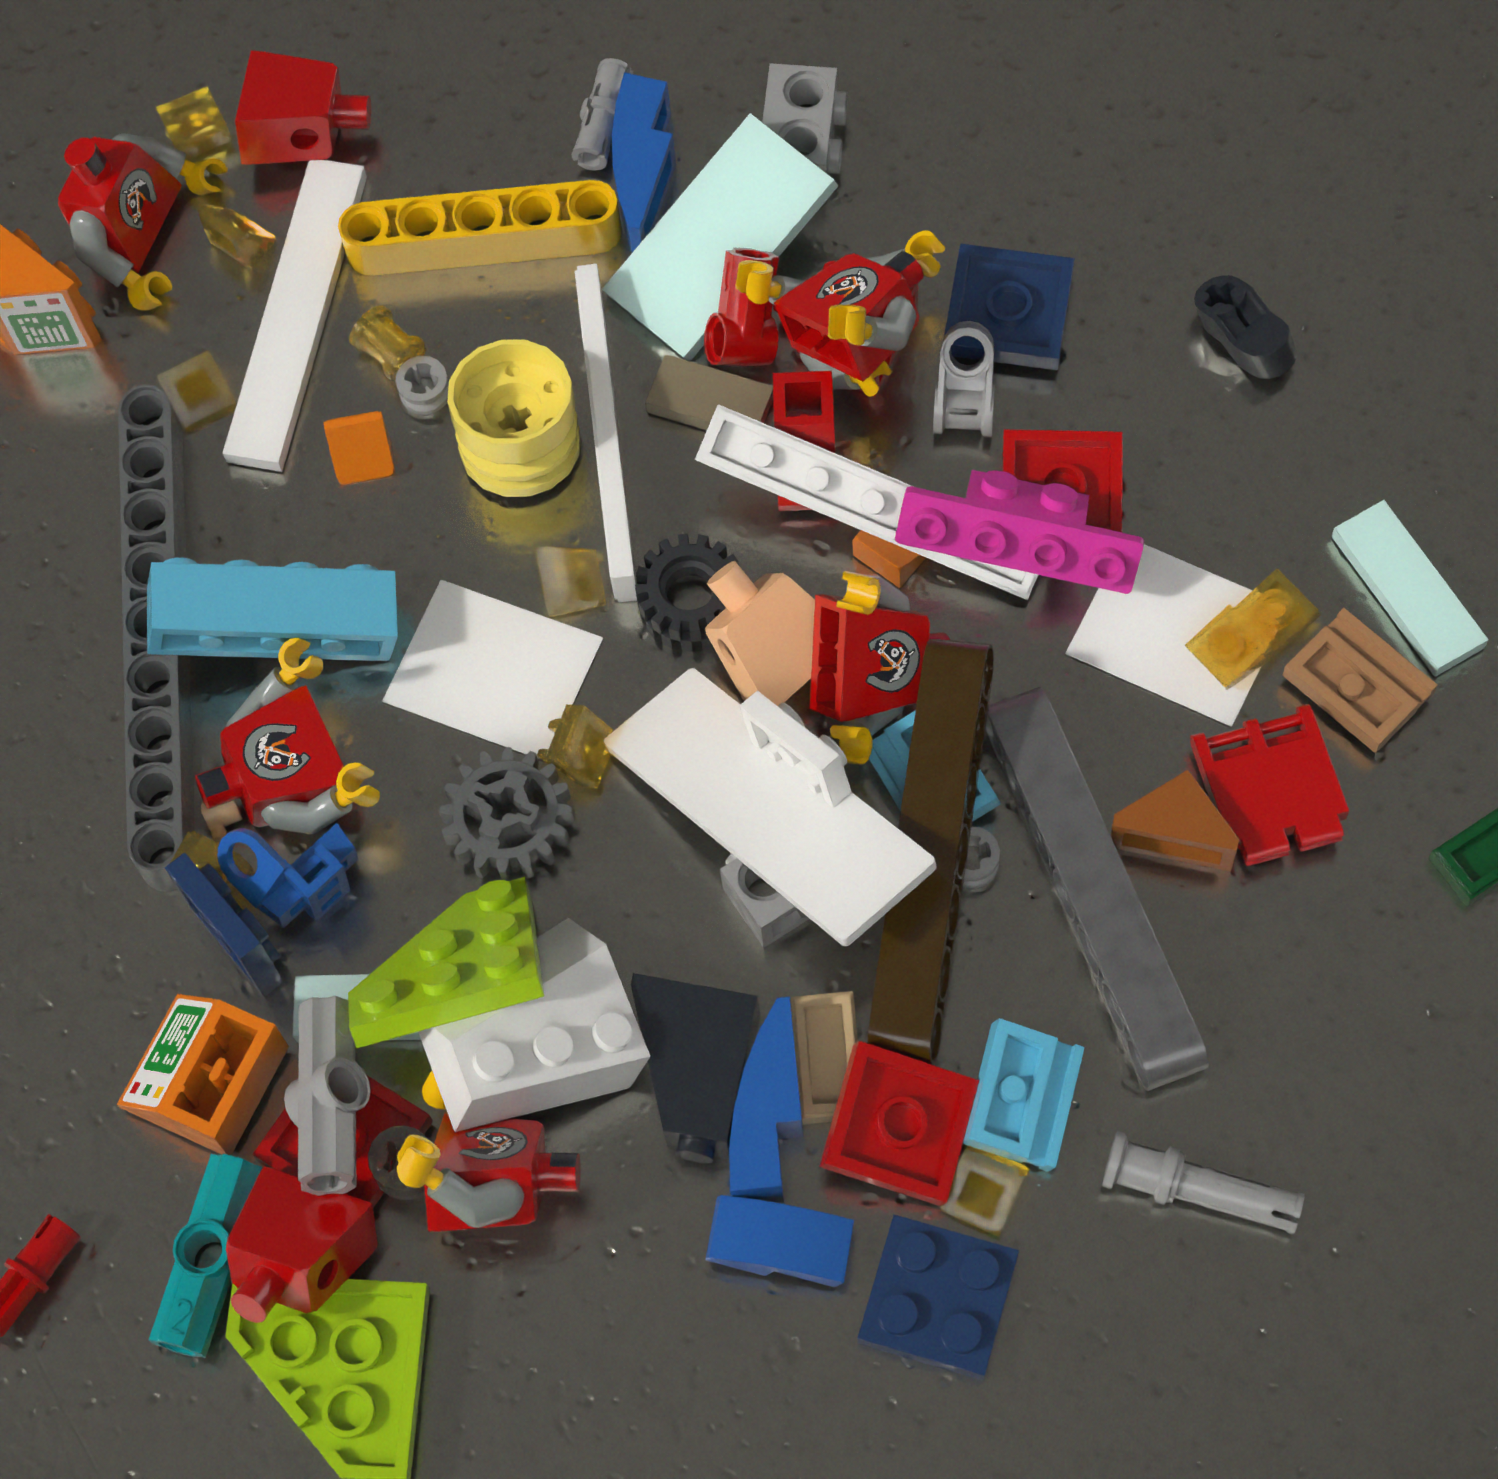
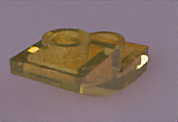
[1185,568,1321,690]

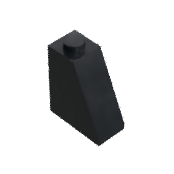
[631,973,760,1163]

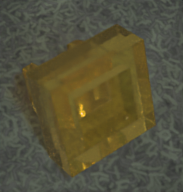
[537,704,614,788]

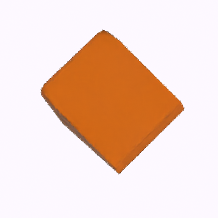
[323,411,395,485]
[852,530,926,588]

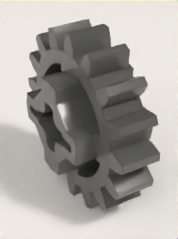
[438,747,574,881]

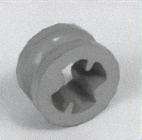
[395,356,449,415]
[963,827,1000,889]

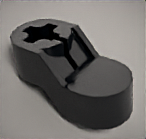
[1194,275,1297,378]

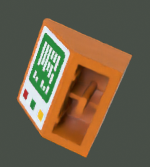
[0,224,102,355]
[117,994,289,1155]

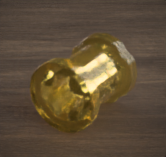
[349,305,426,382]

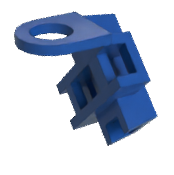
[218,823,358,928]

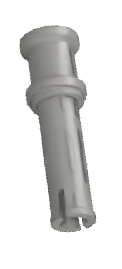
[1102,1130,1305,1234]

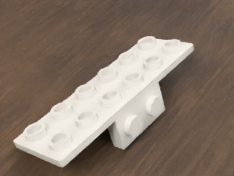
[604,668,937,946]

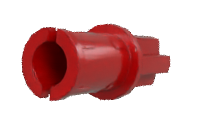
[0,1214,81,1338]

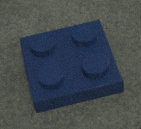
[944,243,1075,370]
[165,852,284,997]
[857,1214,1019,1381]

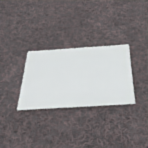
[1065,544,1290,727]
[382,580,603,762]

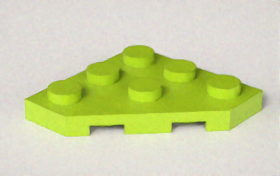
[348,877,545,1048]
[226,1279,430,1479]

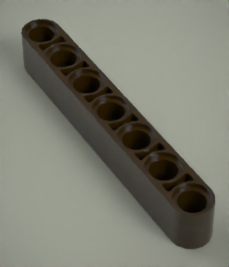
[868,639,994,1065]

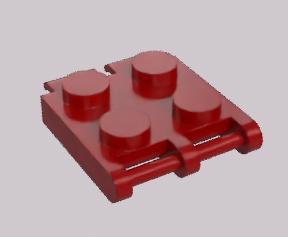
[1190,704,1349,866]

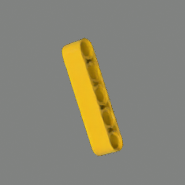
[338,180,622,276]

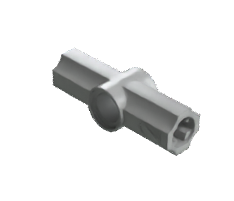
[284,996,370,1196]

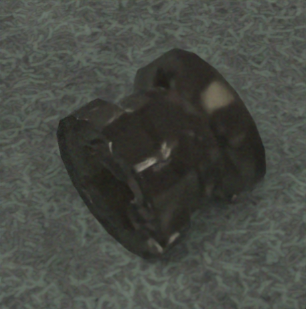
[368,1125,427,1200]

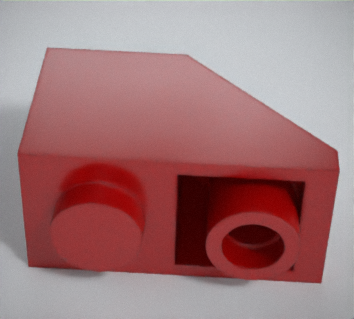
[773,370,835,511]

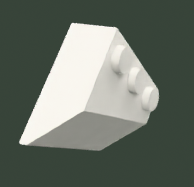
[418,918,651,1132]

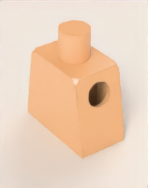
[705,561,815,706]

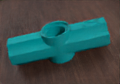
[149,1154,263,1358]

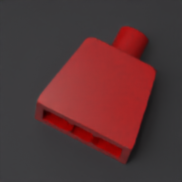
[235,50,371,165]
[226,1166,378,1323]

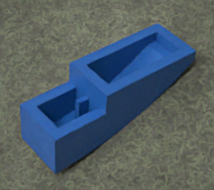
[612,72,676,253]
[729,997,804,1202]

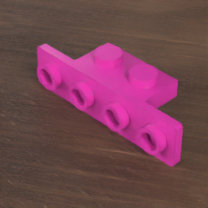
[895,470,1144,594]

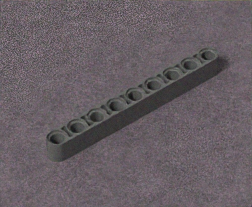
[118,384,195,892]

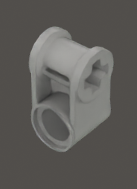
[933,321,995,437]

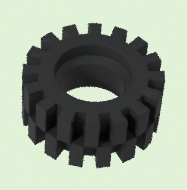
[635,534,739,651]

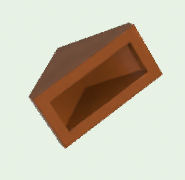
[1110,770,1239,872]

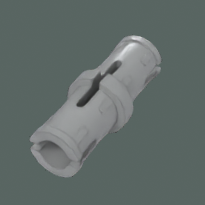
[572,58,633,170]

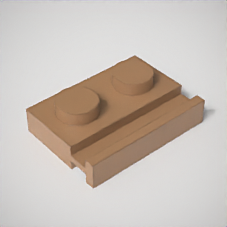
[1283,608,1437,754]

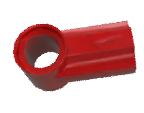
[704,248,779,366]

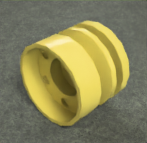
[447,340,581,497]

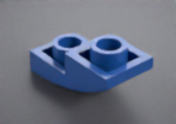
[705,1195,854,1287]

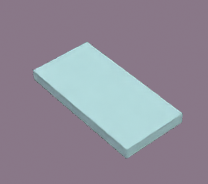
[602,113,838,361]

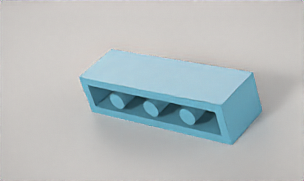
[147,558,398,661]

